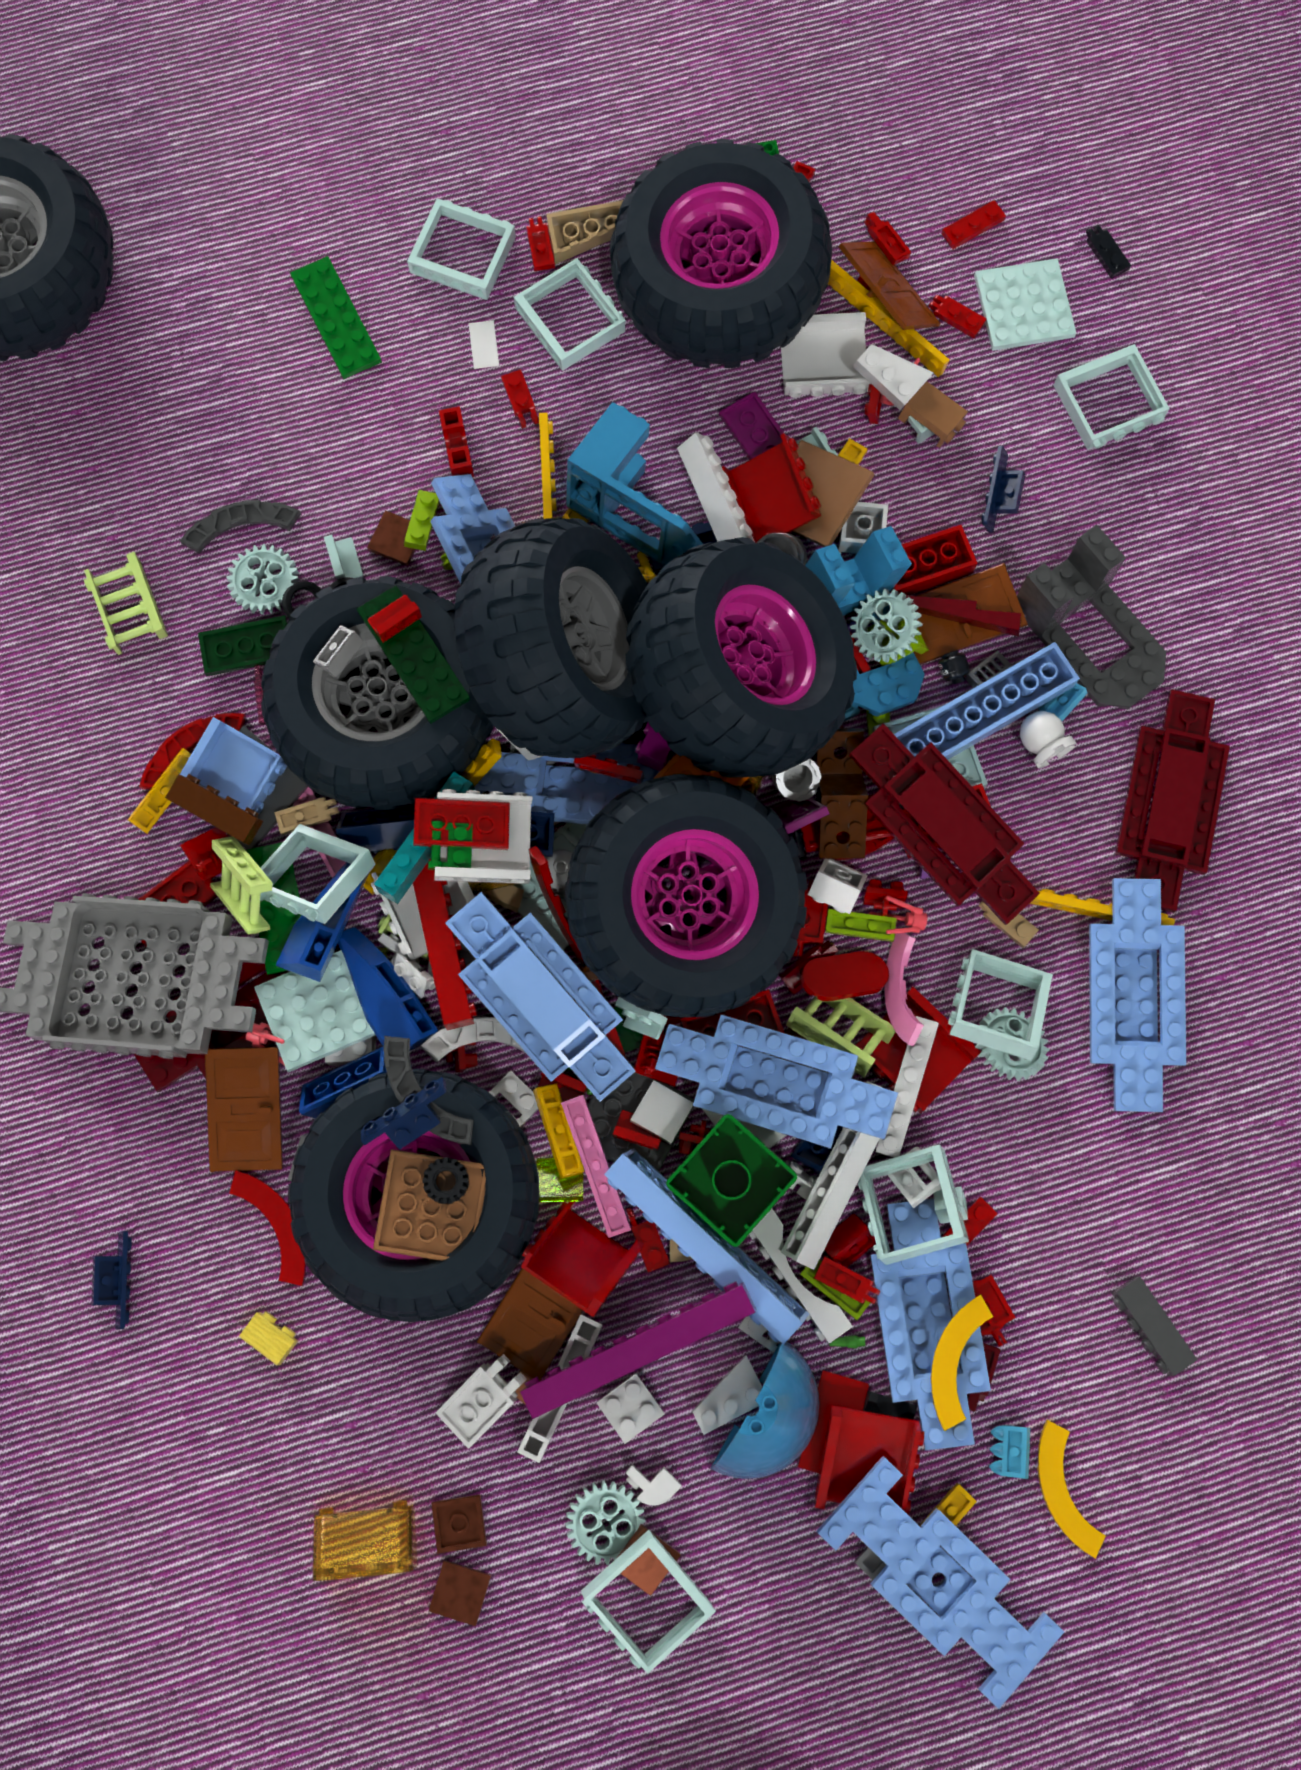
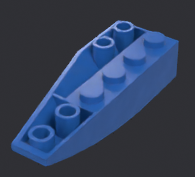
[276,862,370,982]
[338,927,438,1051]

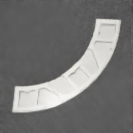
[420,1017,527,1062]

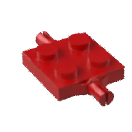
[793,879,828,957]
[949,1274,1016,1347]

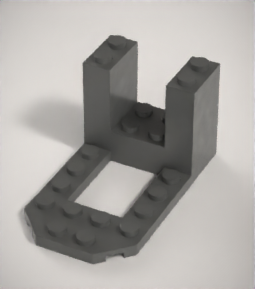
[1017,524,1166,710]

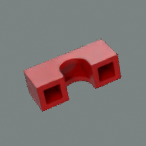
[439,406,474,477]

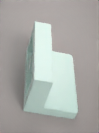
[324,535,363,579]

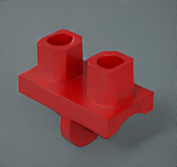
[863,879,908,916]
[446,1042,478,1073]
[678,1120,711,1155]

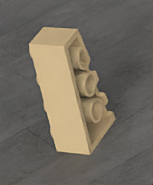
[546,200,623,265]

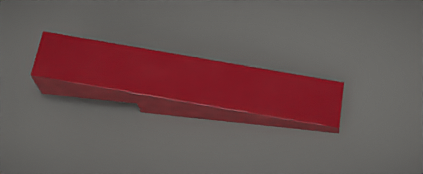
[889,595,1021,637]

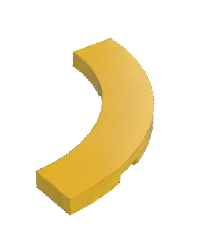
[931,1295,993,1431]
[1037,1420,1106,1559]

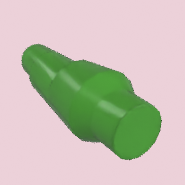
[829,1335,866,1349]

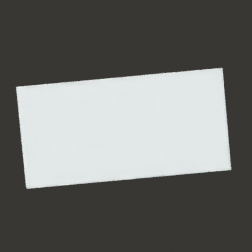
[469,320,499,369]

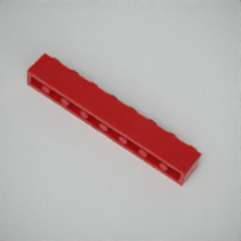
[413,858,477,1031]

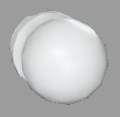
[1020,711,1077,769]
[771,759,821,801]

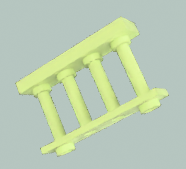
[84,552,168,655]
[210,836,273,935]
[786,996,895,1077]

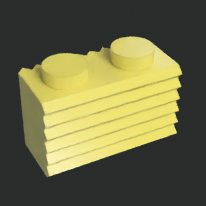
[239,1311,298,1365]

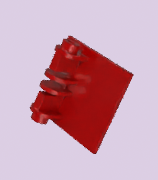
[180,827,228,882]
[634,1030,678,1086]

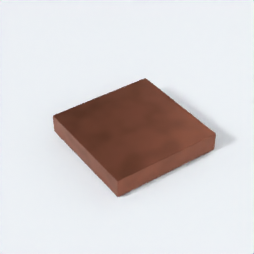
[367,510,416,566]
[431,1494,487,1554]
[617,1524,681,1596]
[429,1560,491,1626]

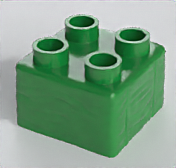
[666,1114,797,1247]

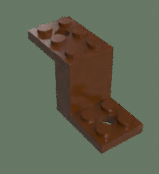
[816,728,868,859]

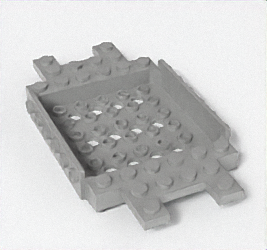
[0,893,269,1059]

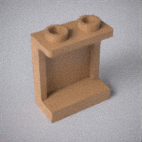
[898,381,968,448]

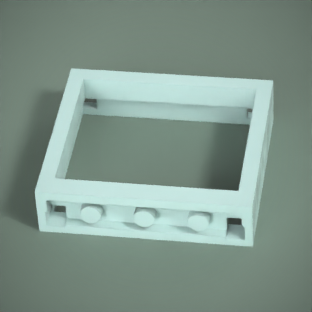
[407,198,516,300]
[514,258,626,371]
[1053,344,1170,450]
[260,824,376,924]
[948,949,1053,1061]
[858,1144,969,1265]
[581,1530,716,1674]

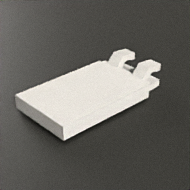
[436,1354,527,1449]

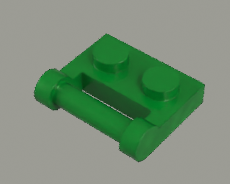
[428,821,473,870]

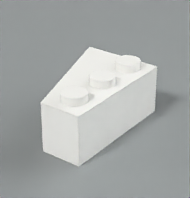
[853,344,934,410]
[692,1355,762,1435]

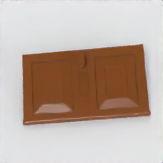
[838,241,941,330]
[913,563,1028,665]
[205,1047,283,1172]
[477,1268,583,1380]

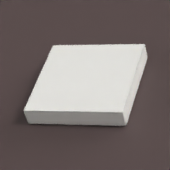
[630,1080,693,1145]

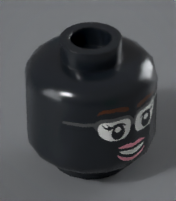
[938,650,970,684]

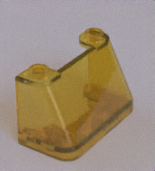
[312,1500,418,1581]

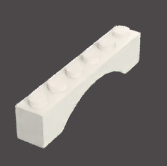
[876,1016,939,1158]
[749,1209,853,1343]
[517,1314,603,1463]

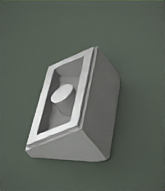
[313,625,363,677]

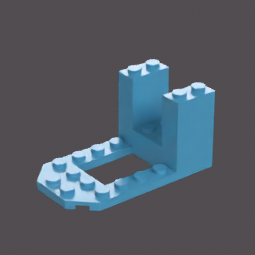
[566,402,703,566]
[805,526,925,717]

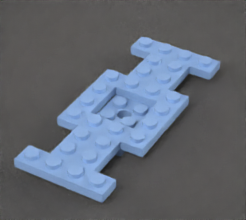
[816,1456,1064,1709]

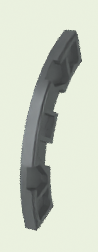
[180,500,301,554]
[384,1036,474,1146]

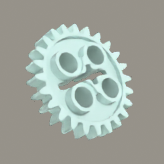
[226,544,300,615]
[850,589,923,663]
[975,1007,1049,1081]
[565,1481,646,1565]

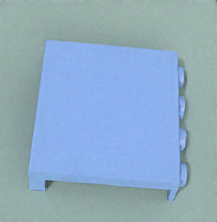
[180,717,287,814]

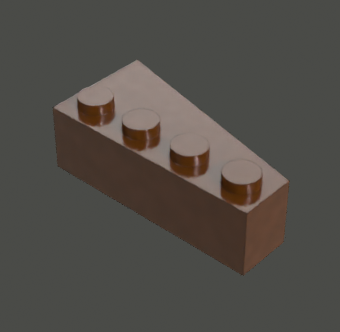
[165,774,264,845]

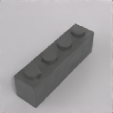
[1111,1276,1197,1376]

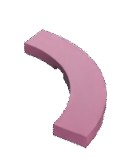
[884,933,924,1046]

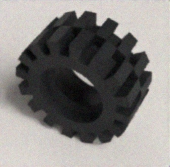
[423,1157,469,1204]

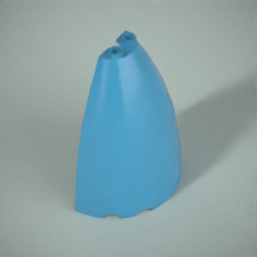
[710,1341,819,1479]

